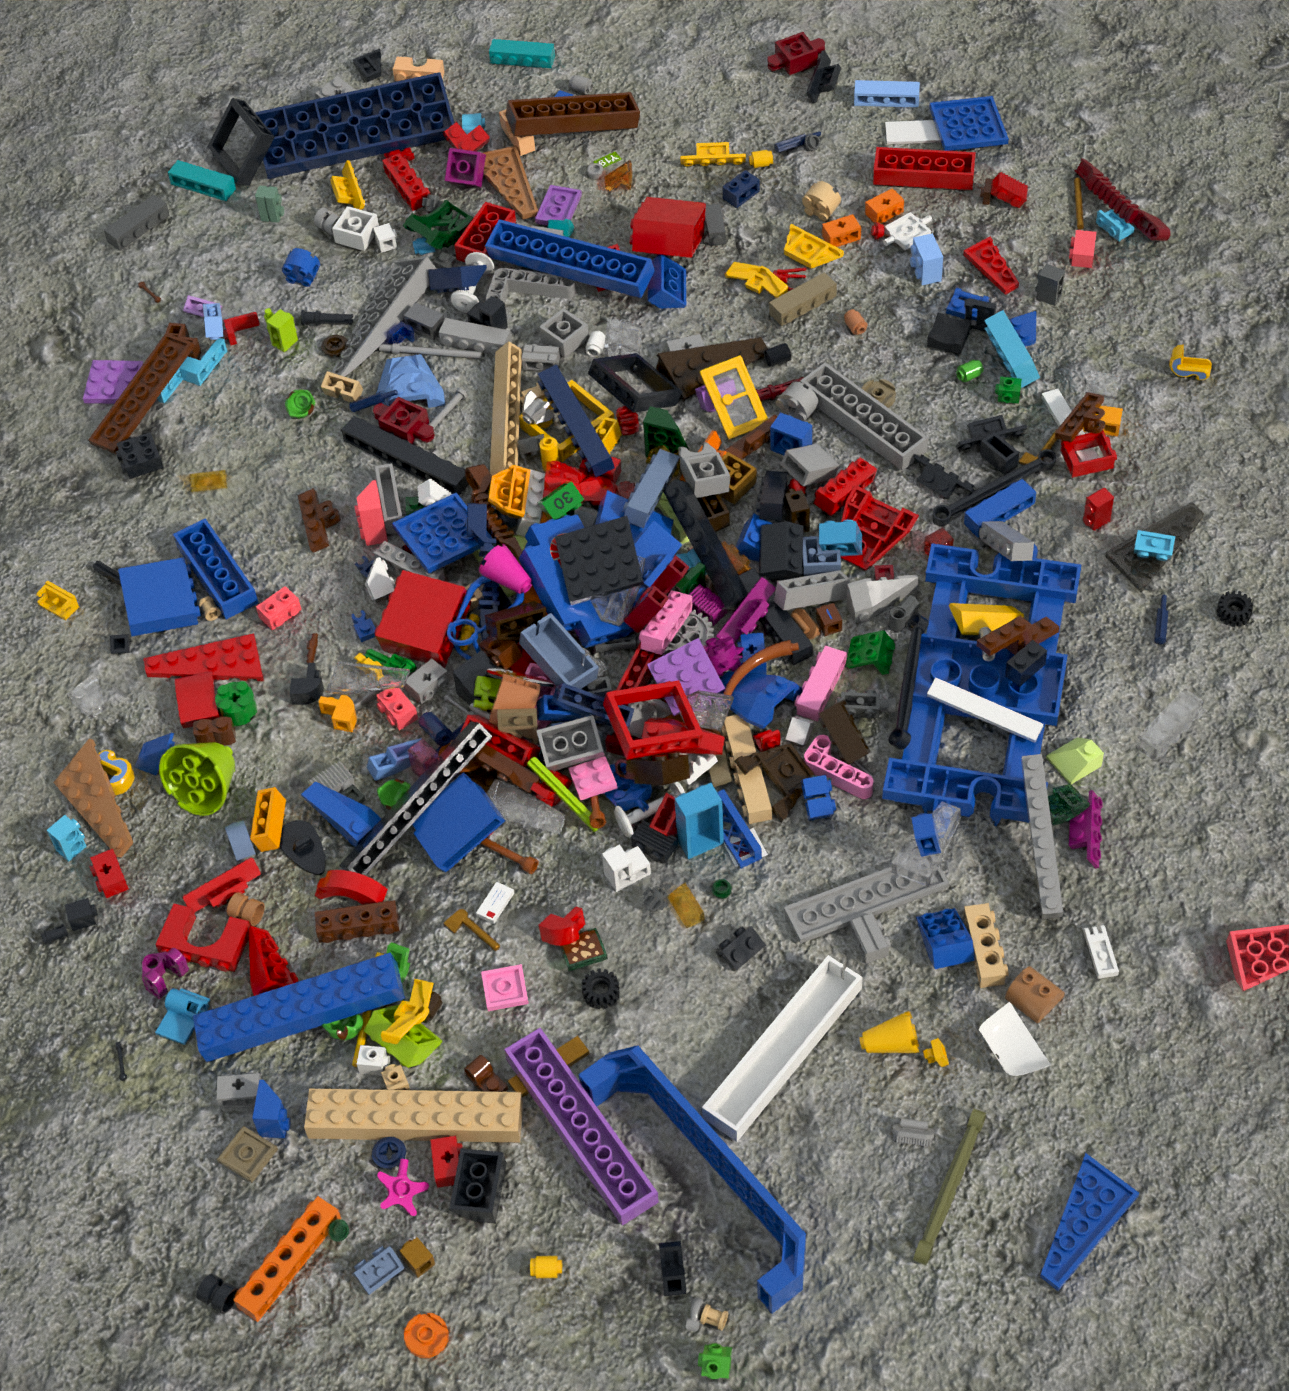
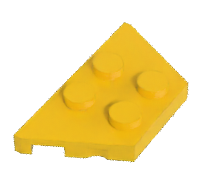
[784,224,844,269]

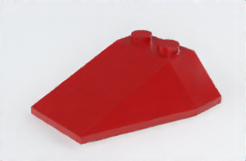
[841,485,919,571]

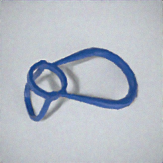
[447,576,524,660]

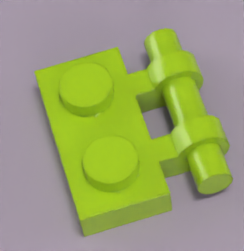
[473,675,501,711]

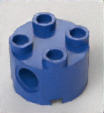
[282,248,320,287]

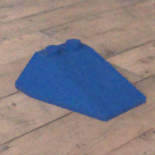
[713,671,802,729]

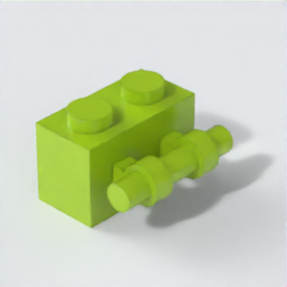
[264,308,298,352]

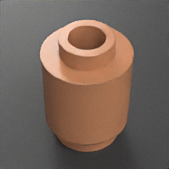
[844,309,868,335]

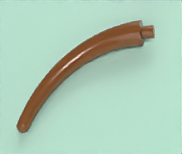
[723,640,799,699]

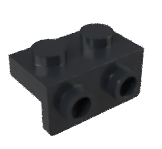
[715,926,766,971]

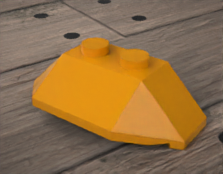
[488,465,530,519]

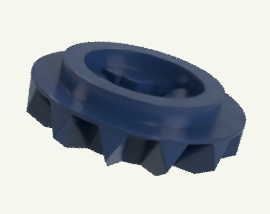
[372,1137,407,1170]

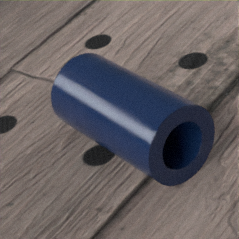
[419,712,453,746]

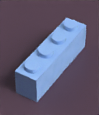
[854,80,920,107]

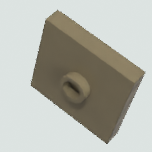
[217,1126,278,1183]

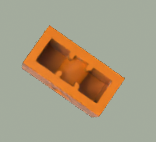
[865,188,904,224]
[822,214,861,247]

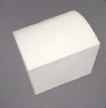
[786,716,815,746]

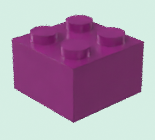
[445,148,486,187]

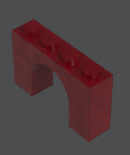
[624,555,689,633]

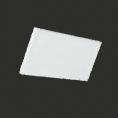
[885,120,941,144]

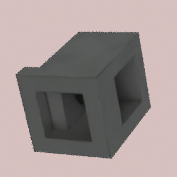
[517,434,545,458]

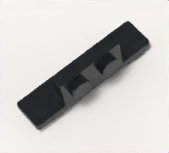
[807,50,841,104]
[956,415,1027,450]
[913,454,975,499]

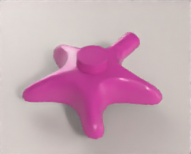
[377,1159,429,1216]

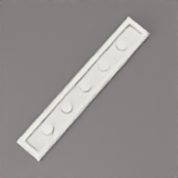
[1041,389,1099,462]
[927,677,1043,743]

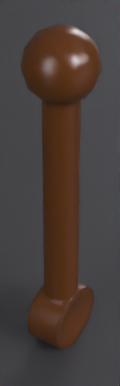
[138,282,161,303]

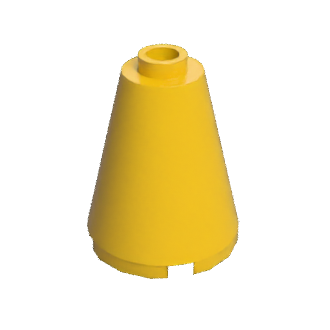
[859,1011,920,1053]

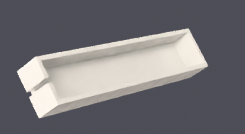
[702,955,862,1142]

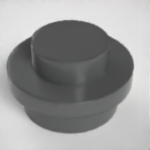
[805,134,820,151]

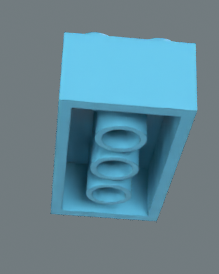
[985,310,1040,388]

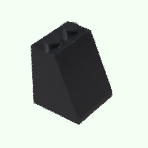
[453,650,498,713]

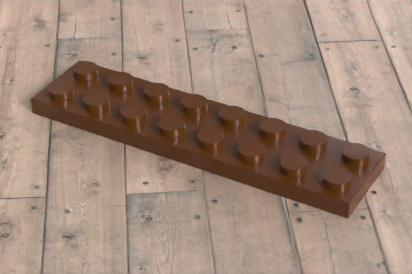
[88,333,195,454]

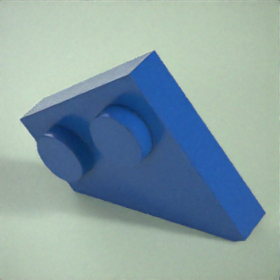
[1009,311,1037,347]

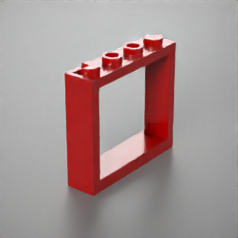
[603,680,704,760]

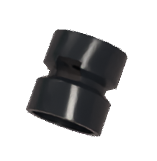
[196,1273,238,1314]

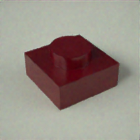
[874,565,894,581]

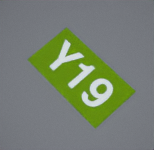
[593,152,622,168]

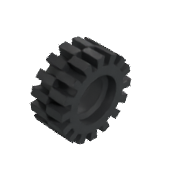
[1217,591,1253,627]
[581,968,620,1009]

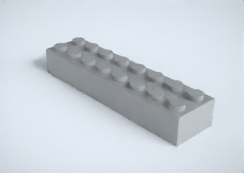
[800,362,928,471]

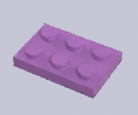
[535,185,582,226]

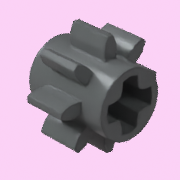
[422,194,443,212]
[643,886,668,911]

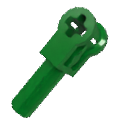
[365,649,417,683]

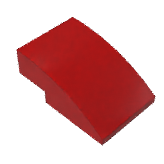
[175,671,220,729]

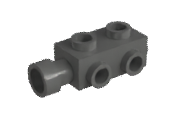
[837,689,896,719]

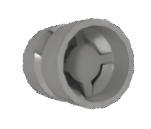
[314,207,340,236]

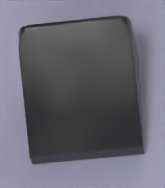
[110,634,131,654]

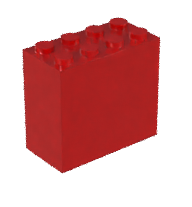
[630,197,706,258]
[375,570,472,668]

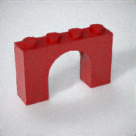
[155,904,250,972]

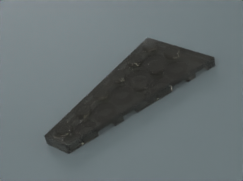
[1105,502,1204,593]

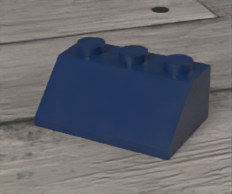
[428,265,487,293]

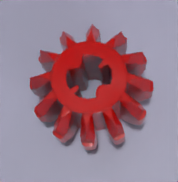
[616,406,640,436]

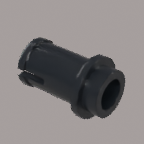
[41,924,68,945]

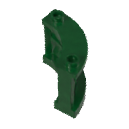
[403,200,473,249]

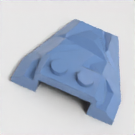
[376,354,445,408]

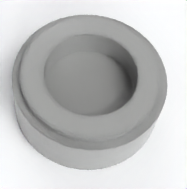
[587,163,604,179]

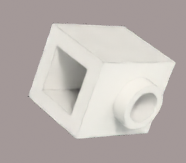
[373,223,397,253]
[357,1045,390,1076]

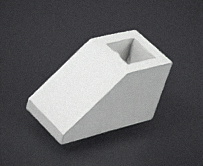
[365,557,396,601]

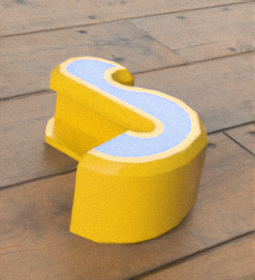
[1169,344,1212,380]
[98,750,135,795]

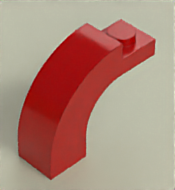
[314,870,388,905]

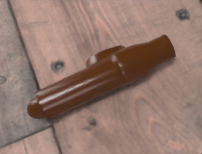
[306,633,318,663]

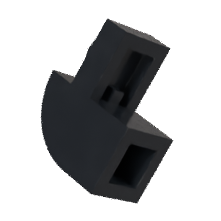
[290,663,324,705]
[659,1241,687,1296]

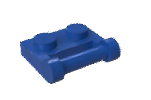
[946,288,990,321]

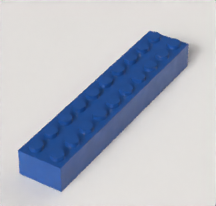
[485,219,655,298]
[193,952,405,1062]

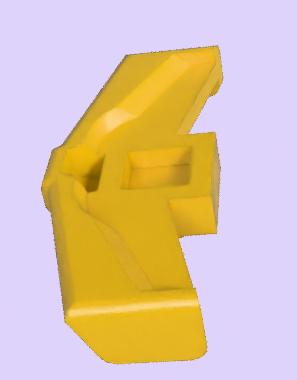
[724,262,788,298]
[381,978,434,1044]

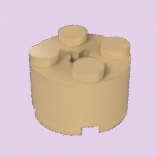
[802,181,841,221]

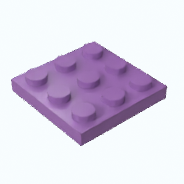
[83,360,144,404]
[647,638,725,716]

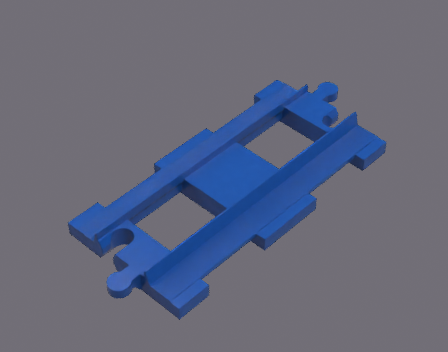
[882,544,1081,839]

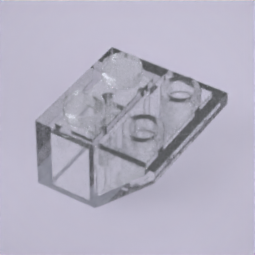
[679,690,734,731]

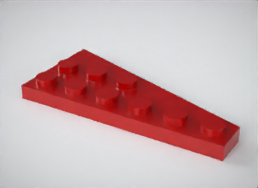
[143,633,264,681]

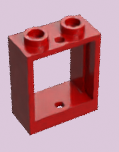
[1060,430,1117,478]

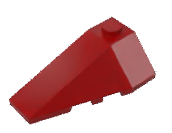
[642,717,725,755]
[249,926,299,996]

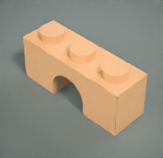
[393,56,444,81]
[499,110,535,156]

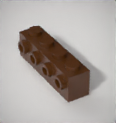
[315,900,400,943]

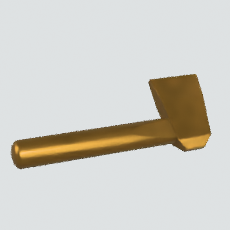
[1019,429,1057,465]
[443,909,500,951]

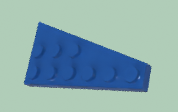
[1040,1153,1139,1291]

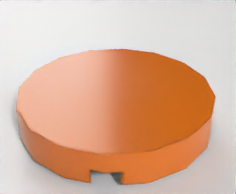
[404,1313,449,1358]

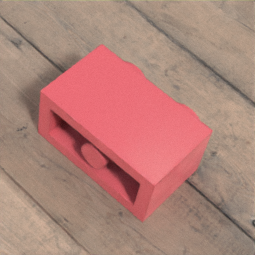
[1069,230,1096,268]

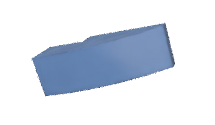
[366,738,430,781]

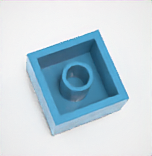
[819,520,862,556]

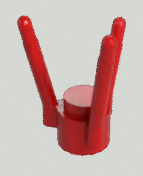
[773,268,806,291]

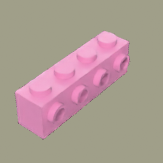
[639,590,692,655]

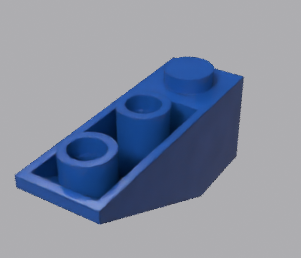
[134,733,175,776]

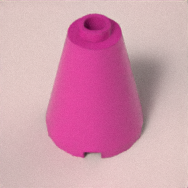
[479,544,532,594]

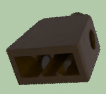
[785,489,810,533]

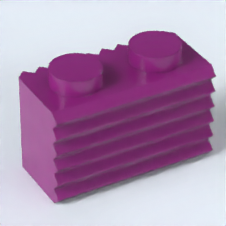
[688,584,728,626]

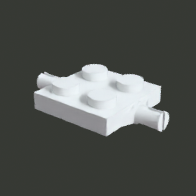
[883,212,932,250]

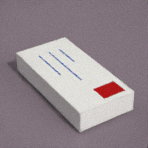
[476,882,514,924]

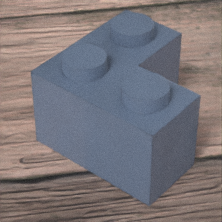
[803,536,841,577]

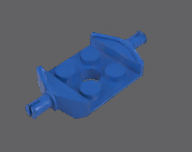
[603,763,652,812]

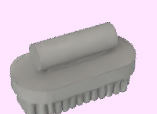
[892,1118,935,1147]

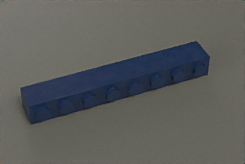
[537,364,615,477]

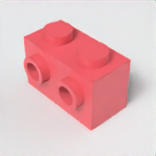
[256,586,302,631]
[376,683,418,731]

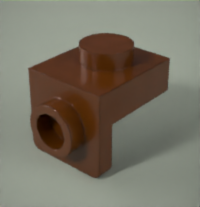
[980,178,993,205]

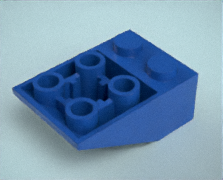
[734,513,772,562]
[916,908,975,969]

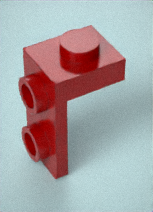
[223,312,260,346]
[753,729,780,752]

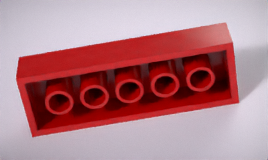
[873,147,976,190]

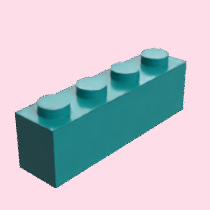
[489,39,555,69]
[168,160,236,202]

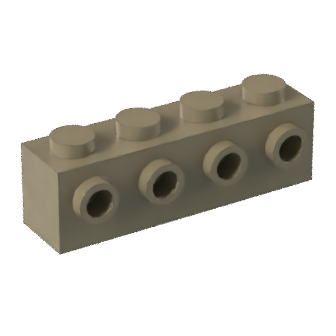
[769,272,837,326]

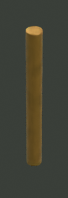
[1074,178,1084,230]

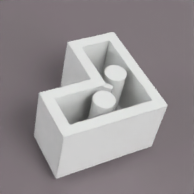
[602,845,651,892]

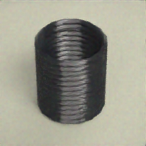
[764,343,792,368]

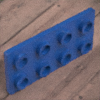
[621,521,682,602]

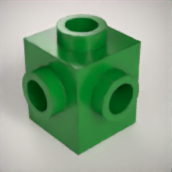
[995,377,1022,404]

